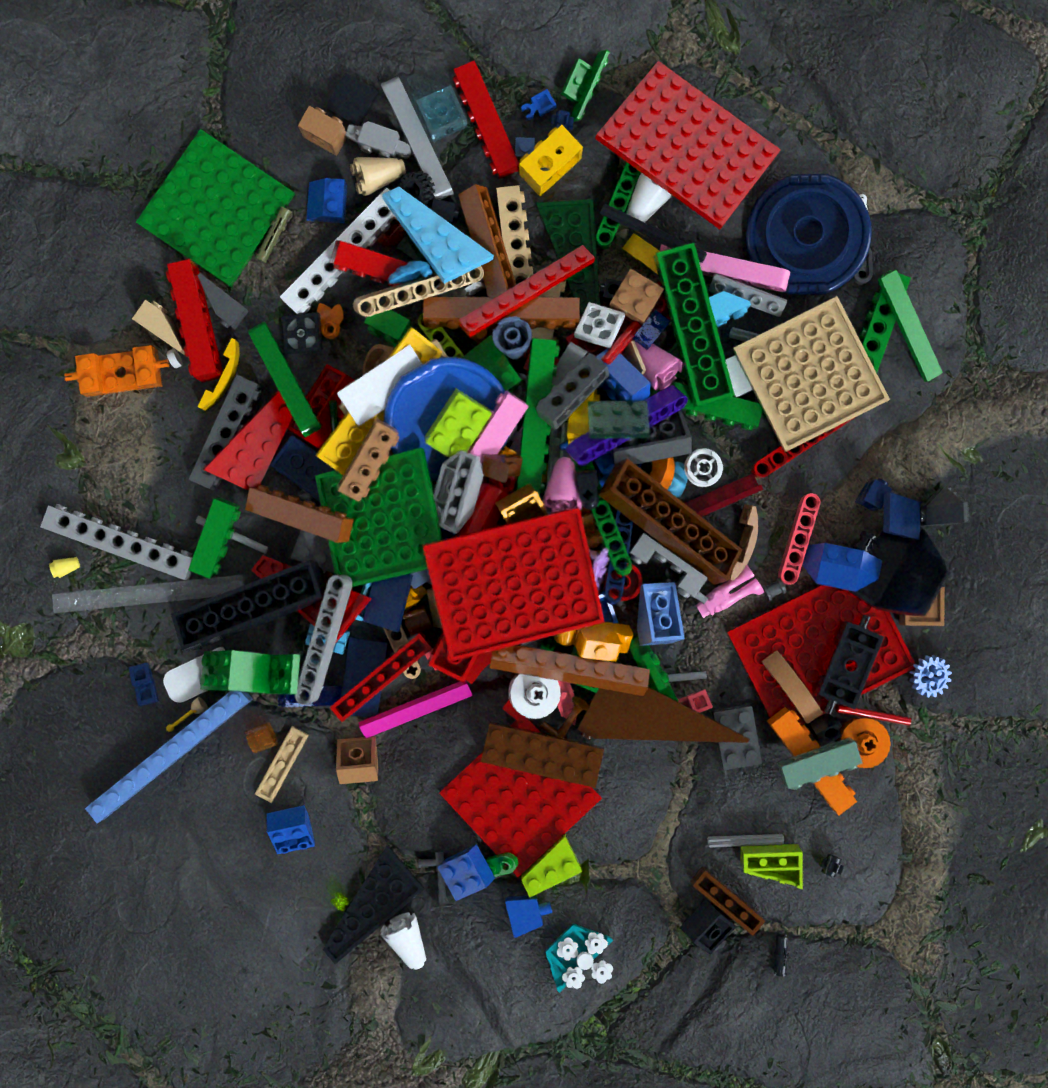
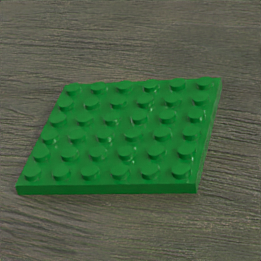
[136,129,295,287]
[315,448,443,588]

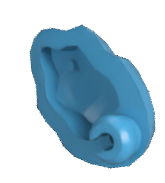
[388,261,432,284]

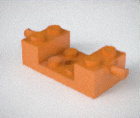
[64,345,170,397]

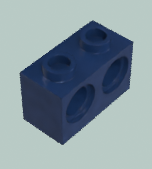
[855,478,892,511]

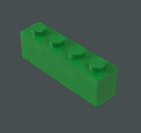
[188,497,241,579]

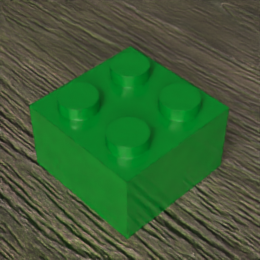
[364,305,412,347]

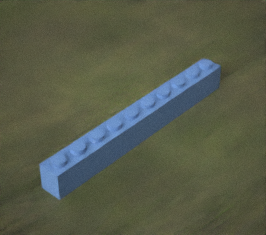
[85,691,253,823]

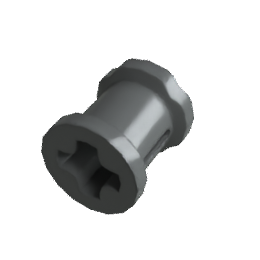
[761,578,787,601]

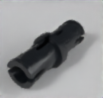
[773,934,789,976]

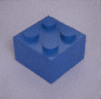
[437,844,495,901]

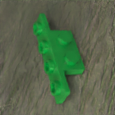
[561,49,610,122]
[629,636,678,702]

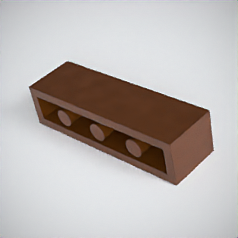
[690,866,765,936]

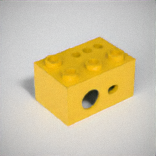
[519,125,583,197]

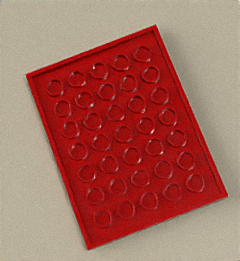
[595,61,781,230]
[423,507,604,661]
[727,585,915,725]

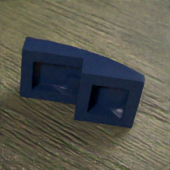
[129,663,159,706]

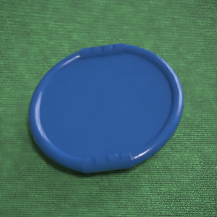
[384,357,509,482]

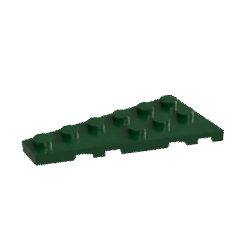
[536,199,600,315]

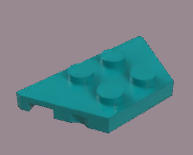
[545,924,613,993]

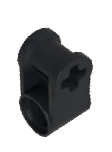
[577,469,599,510]

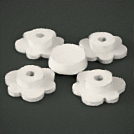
[557,932,613,989]

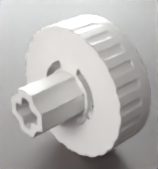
[508,673,561,719]

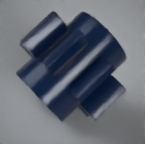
[550,110,574,130]

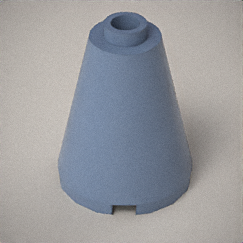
[493,317,532,363]

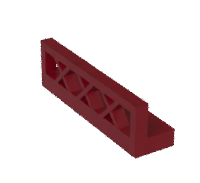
[684,473,764,517]

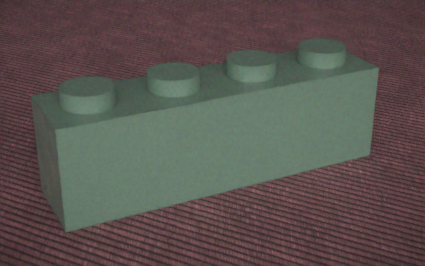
[777,737,862,790]

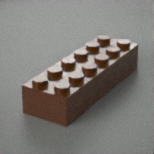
[481,721,604,788]

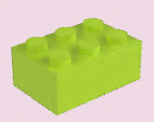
[424,388,492,458]

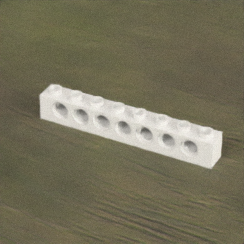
[280,188,397,314]

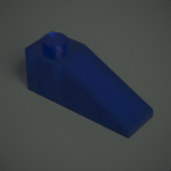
[278,686,341,708]

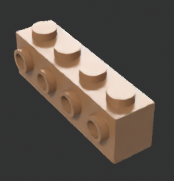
[337,418,399,502]

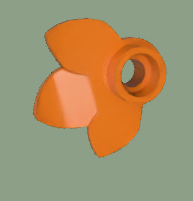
[317,303,344,339]

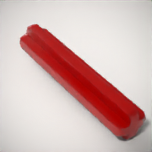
[601,321,642,364]

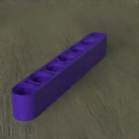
[566,385,688,465]

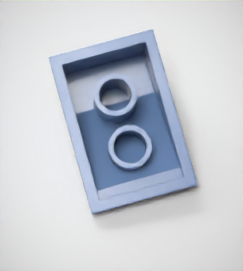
[637,582,685,646]

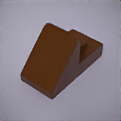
[481,455,523,482]

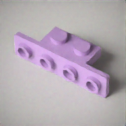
[589,548,609,593]

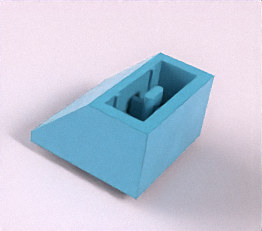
[709,291,751,327]

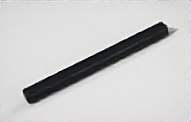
[600,204,707,263]

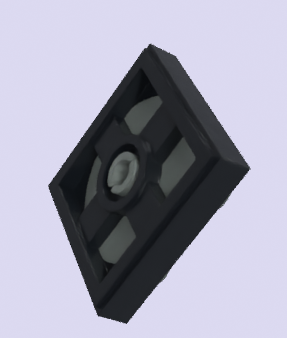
[282,312,322,355]

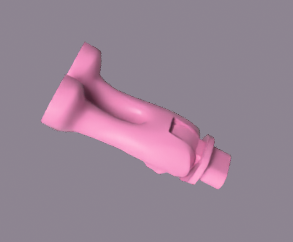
[695,565,764,618]

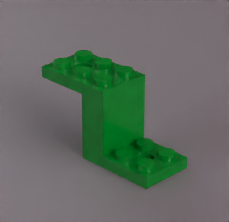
[200,650,300,694]

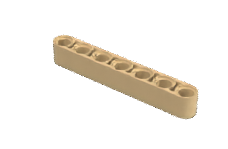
[353,266,484,317]

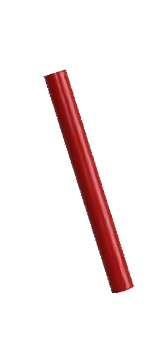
[836,705,911,725]

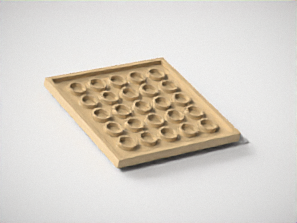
[733,296,890,452]

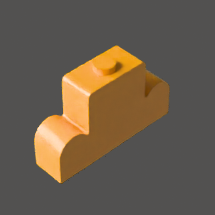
[553,622,634,662]

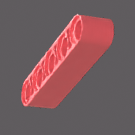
[778,493,820,585]

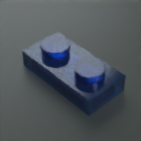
[632,310,671,350]

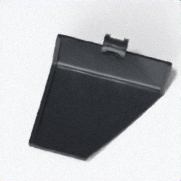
[848,527,950,616]

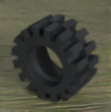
[399,171,435,206]

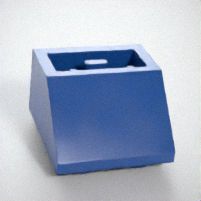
[267,805,315,854]

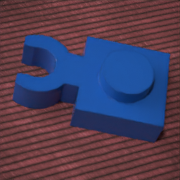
[521,89,557,120]

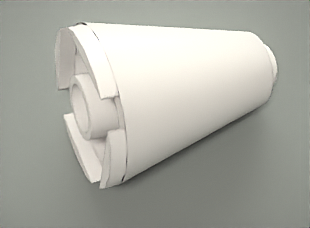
[626,173,672,222]
[380,912,426,970]

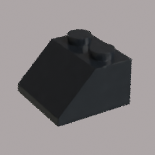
[680,899,737,955]

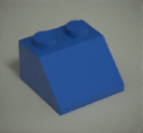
[306,178,347,223]

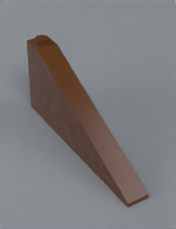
[578,687,750,743]

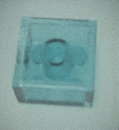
[416,85,468,142]

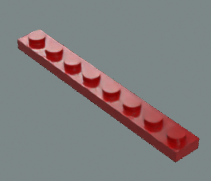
[458,245,595,337]

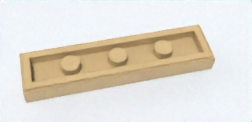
[255,726,309,803]

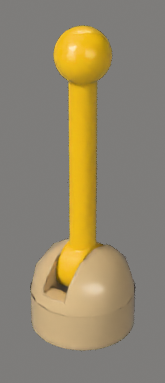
[166,697,208,732]

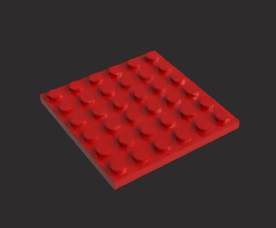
[439,715,602,877]

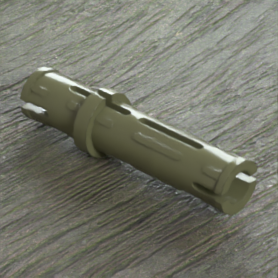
[255,206,292,263]

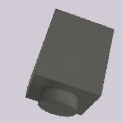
[198,273,249,329]

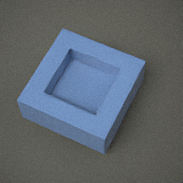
[515,137,535,159]

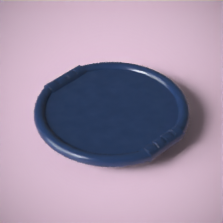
[745,174,872,295]

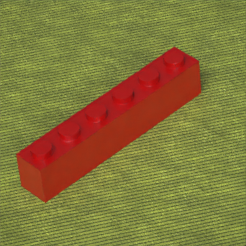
[452,60,519,179]
[330,632,434,722]

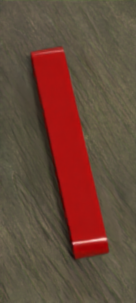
[751,418,854,478]

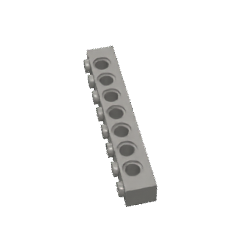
[40,504,193,580]

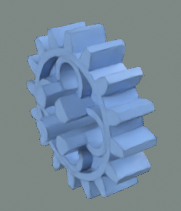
[910,655,952,698]

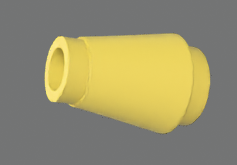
[49,557,80,578]

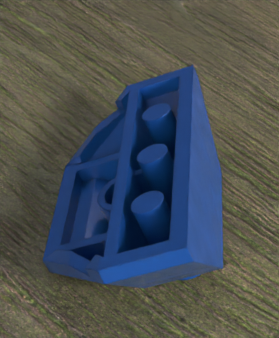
[802,543,882,592]

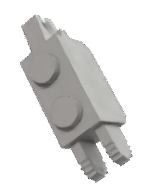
[346,121,412,158]

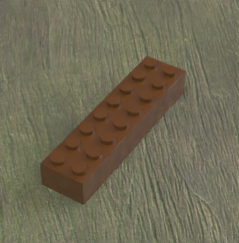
[598,458,742,585]

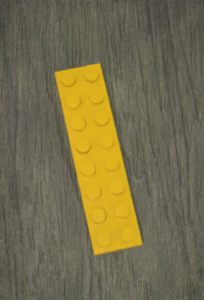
[316,327,443,475]

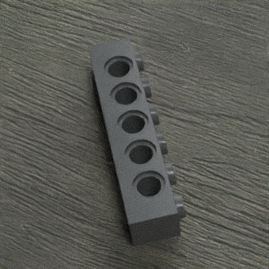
[189,375,261,490]

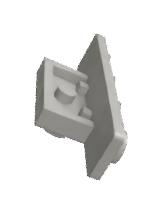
[709,274,787,317]

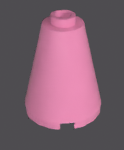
[635,339,684,391]
[542,457,582,513]

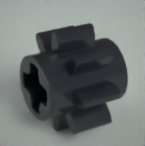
[818,853,844,878]

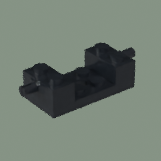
[814,615,884,715]

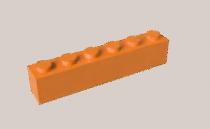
[767,707,857,816]

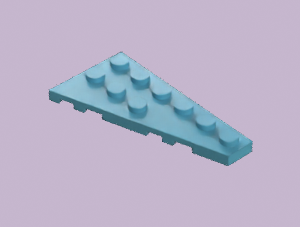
[382,187,494,284]

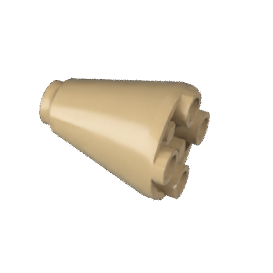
[350,157,406,196]

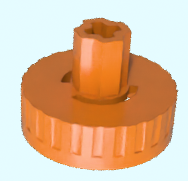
[837,717,891,768]

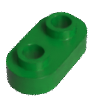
[486,852,518,877]

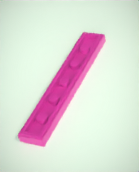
[358,680,473,738]

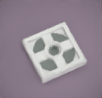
[574,302,625,349]

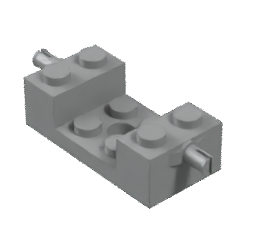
[622,533,708,604]

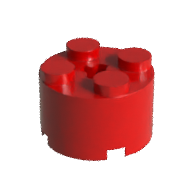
[603,563,643,601]

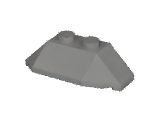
[434,450,483,533]

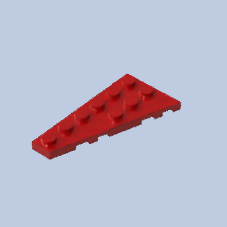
[203,389,305,491]
[251,555,372,643]

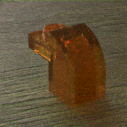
[580,507,604,548]

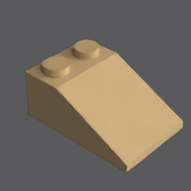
[132,300,189,358]

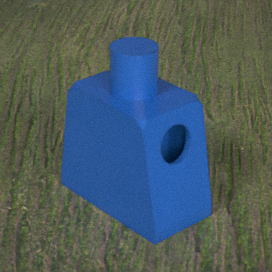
[505,895,552,938]

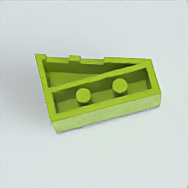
[521,834,582,897]
[740,844,803,889]

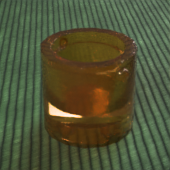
[246,722,277,754]

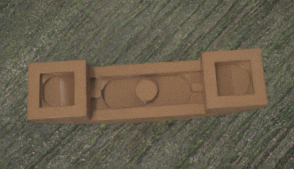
[729,504,758,581]
[761,650,823,724]

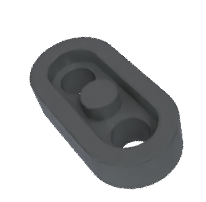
[853,249,873,284]

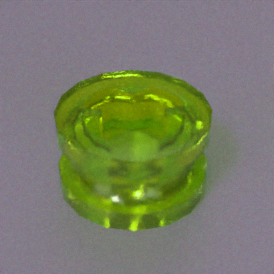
[330,892,350,911]

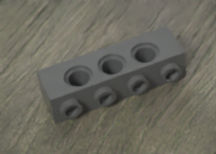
[536,353,609,430]

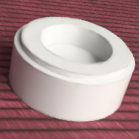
[166,348,183,368]

